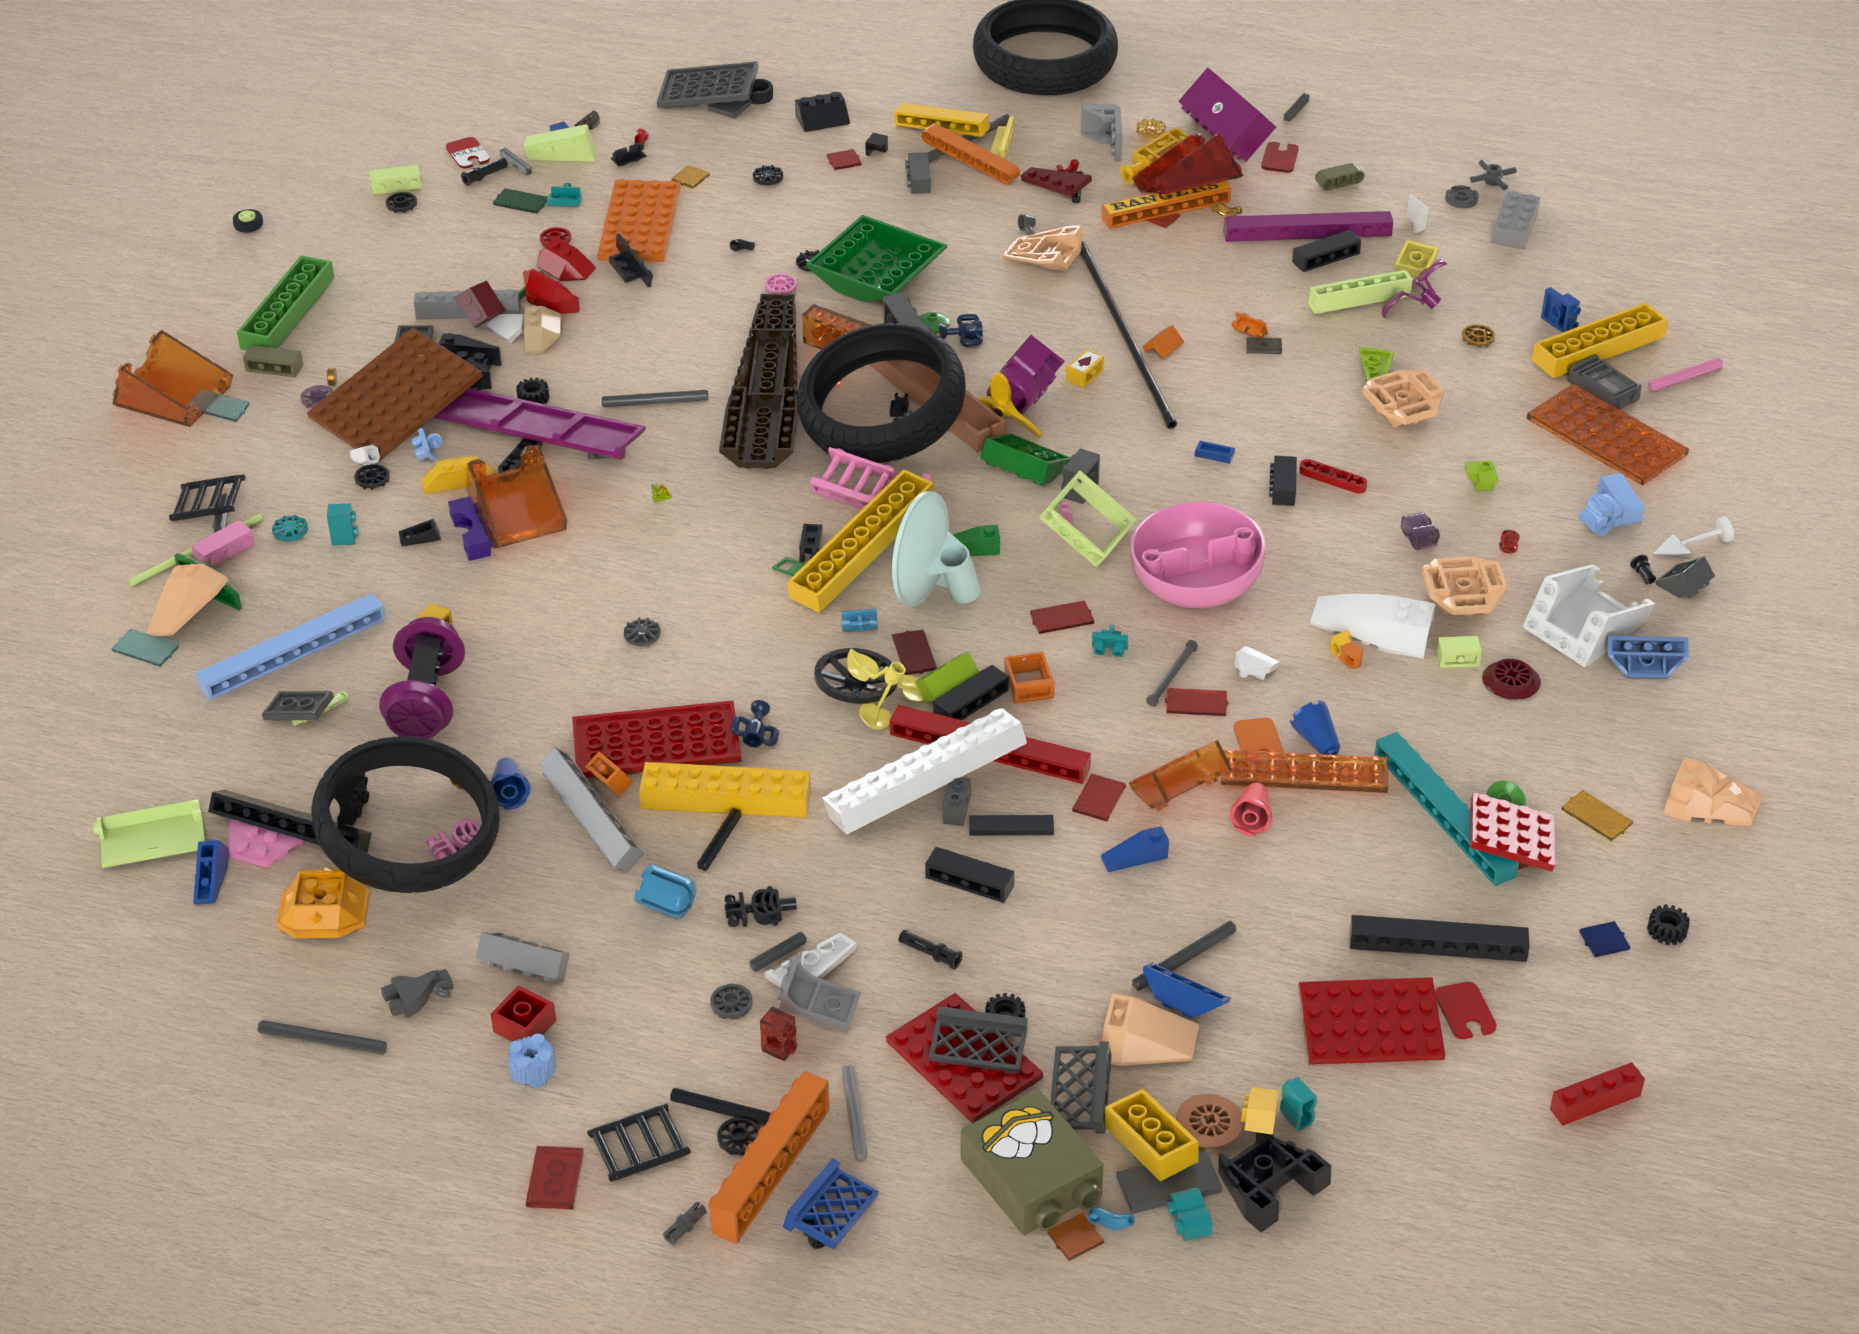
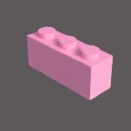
[191,520,255,568]

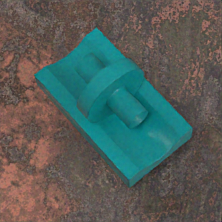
[1092,624,1128,657]

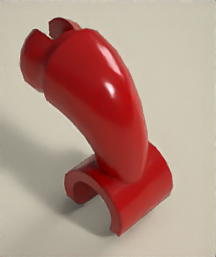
[635,128,649,146]
[1056,159,1079,173]

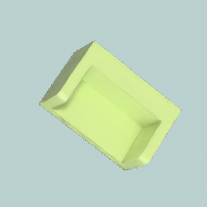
[1436,636,1482,668]

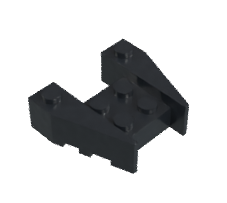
[438,333,502,390]
[1218,1132,1332,1232]

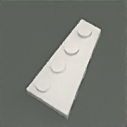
[765,933,857,987]

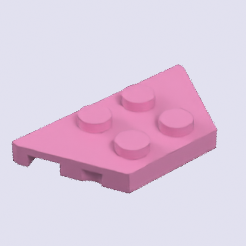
[228,819,305,868]

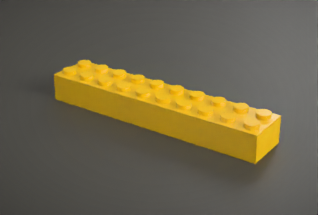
[787,469,935,613]

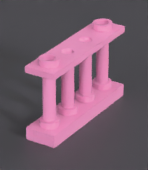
[809,447,897,509]

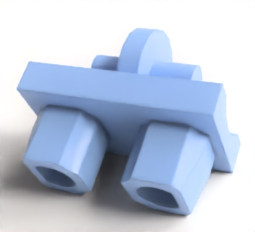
[411,427,443,461]

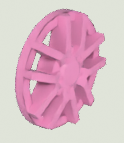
[765,273,797,294]

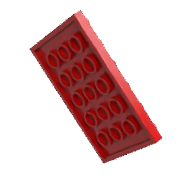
[1298,977,1446,1065]
[886,993,1043,1123]

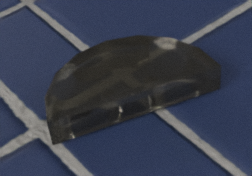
[574,110,600,130]

